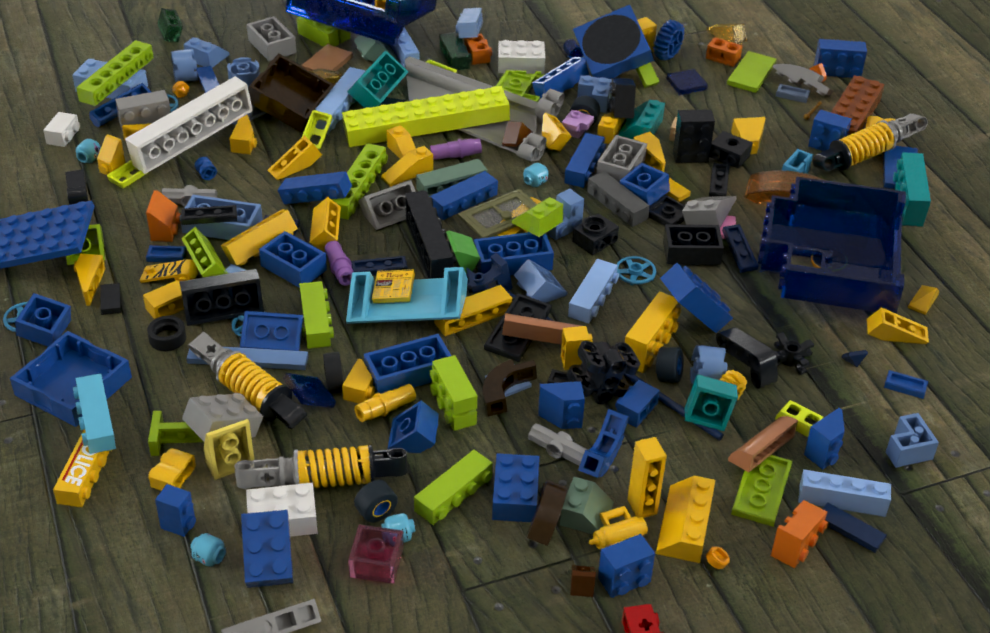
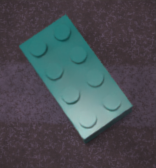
[347,50,409,108]
[893,152,931,227]

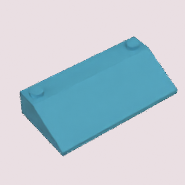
[346,267,468,324]

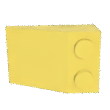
[203,419,254,480]

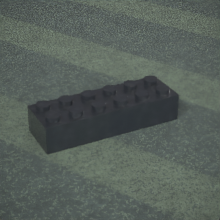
[405,190,456,279]

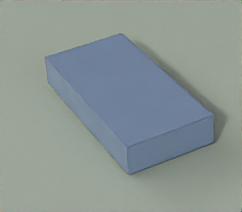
[776,84,810,103]

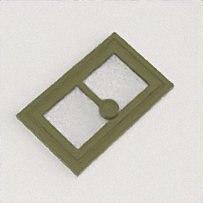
[457,189,536,238]

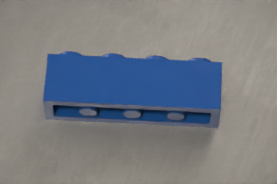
[532,57,589,99]
[564,133,606,188]
[278,171,352,204]
[430,171,498,220]

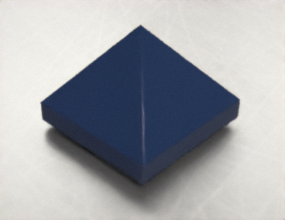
[841,350,868,367]

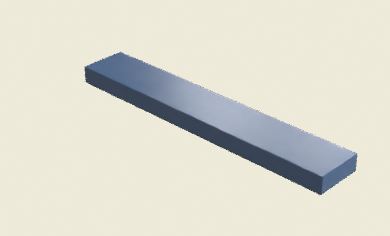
[186,347,308,370]

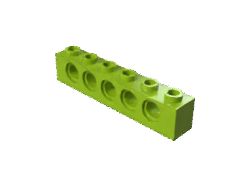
[76,40,154,106]
[332,143,388,220]

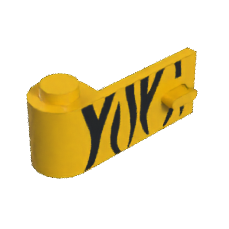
[139,259,199,283]

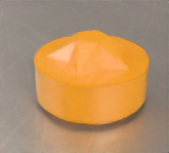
[172,81,189,98]
[706,546,730,569]

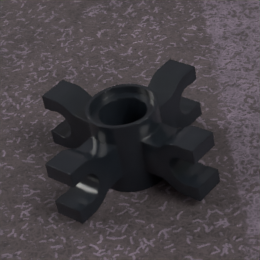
[774,332,814,375]

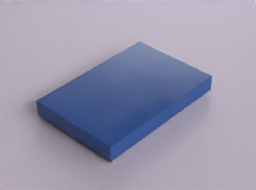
[240,311,304,351]

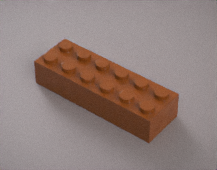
[831,75,885,136]

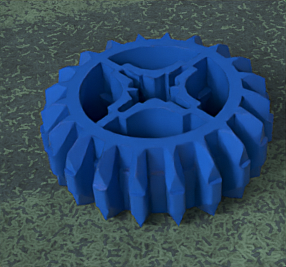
[653,20,685,61]

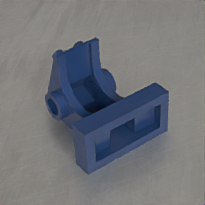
[466,253,513,294]

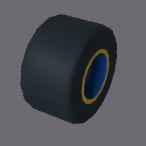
[570,95,600,127]
[656,346,684,383]
[354,480,398,523]

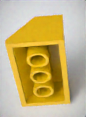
[656,476,716,563]

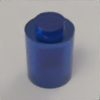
[563,39,583,59]

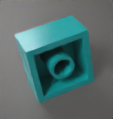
[684,374,738,431]

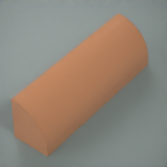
[502,313,581,345]
[728,416,798,472]

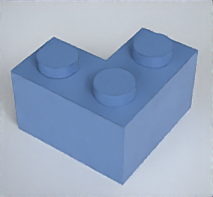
[577,75,612,113]
[546,189,584,240]
[886,413,939,468]

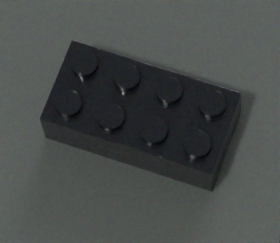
[179,269,264,326]

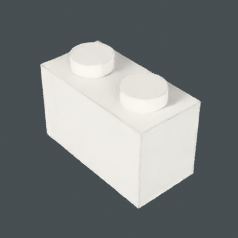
[43,112,80,147]

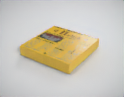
[372,269,415,303]

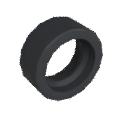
[147,316,186,351]
[323,352,343,392]

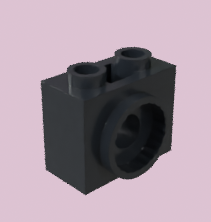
[710,131,753,169]
[572,213,619,256]

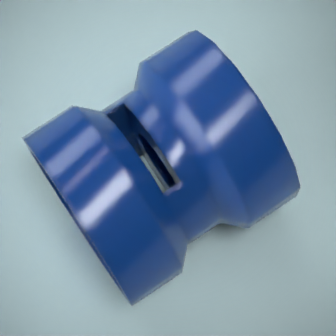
[194,157,217,180]

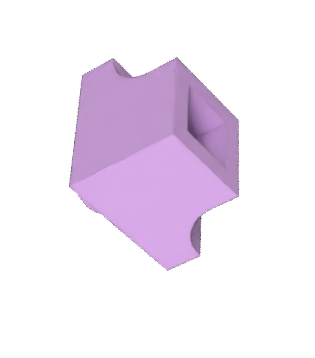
[562,110,594,139]

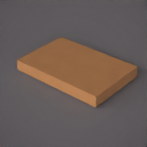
[301,44,353,79]

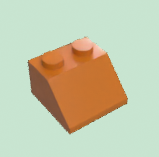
[146,190,181,242]

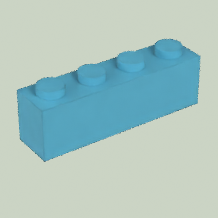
[73,373,116,454]

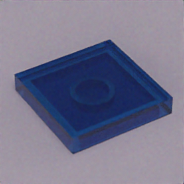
[666,69,708,95]
[283,373,336,408]

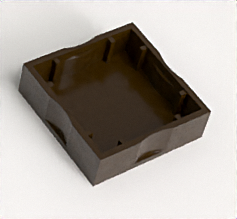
[248,53,334,133]

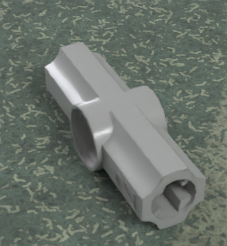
[162,185,217,207]
[528,423,588,466]

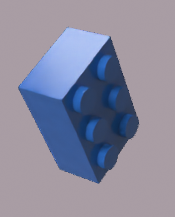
[814,39,867,78]
[259,231,327,288]
[492,453,539,522]
[241,510,293,588]

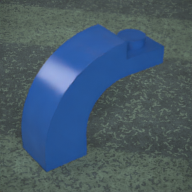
[578,409,630,478]

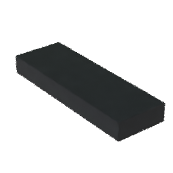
[709,163,730,197]
[181,205,237,225]

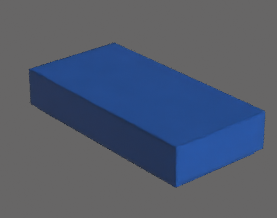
[146,245,187,263]
[884,370,928,399]

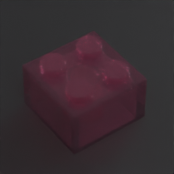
[348,524,404,584]

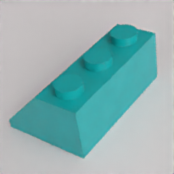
[618,100,665,139]

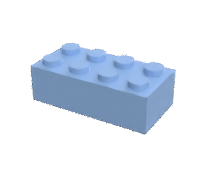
[72,59,148,99]

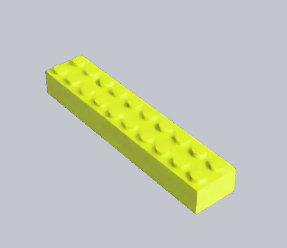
[342,86,510,147]

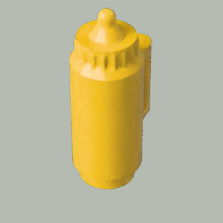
[589,506,648,549]

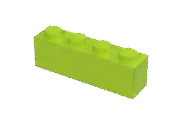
[181,227,228,277]
[299,281,334,349]
[414,450,493,525]

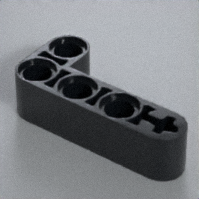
[65,169,89,205]
[716,327,778,389]

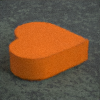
[809,63,827,82]

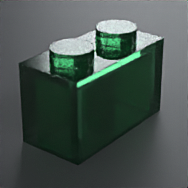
[157,8,183,42]

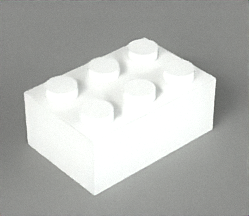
[498,40,545,74]
[246,483,318,537]

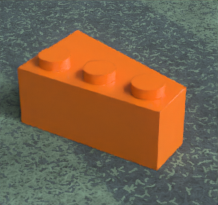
[771,500,828,568]

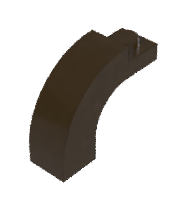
[483,359,537,417]
[527,479,567,546]

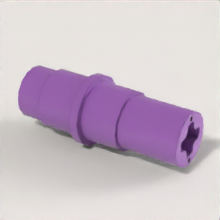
[430,138,482,160]
[324,241,354,286]

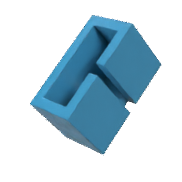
[780,149,813,187]

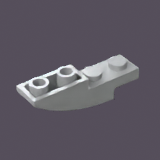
[773,64,833,96]
[221,599,322,633]

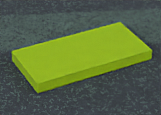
[727,51,777,93]
[731,455,793,527]

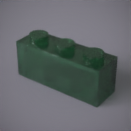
[439,32,472,71]

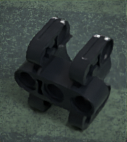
[567,341,640,405]

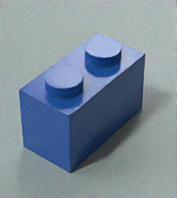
[615,380,660,428]
[155,484,196,537]

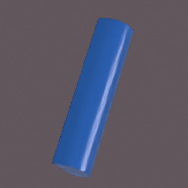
[89,83,151,127]

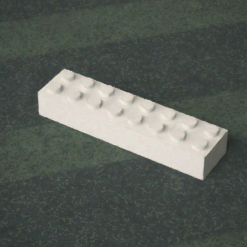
[125,76,253,174]

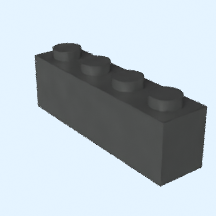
[587,171,650,227]

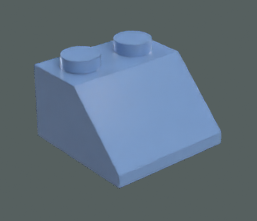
[184,37,230,68]
[514,259,568,303]

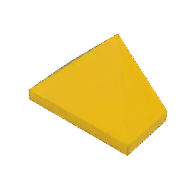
[908,285,939,315]

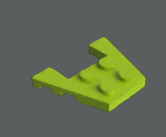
[496,70,545,102]

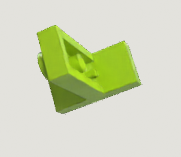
[148,411,204,456]

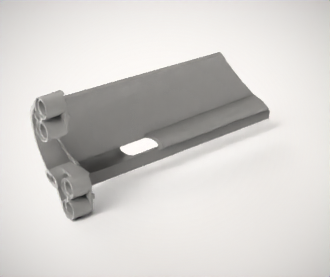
[405,56,565,162]

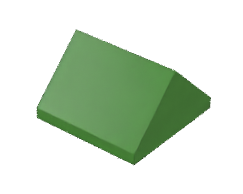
[446,231,480,274]

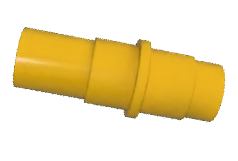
[354,384,416,422]

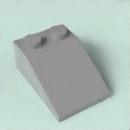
[682,196,737,227]

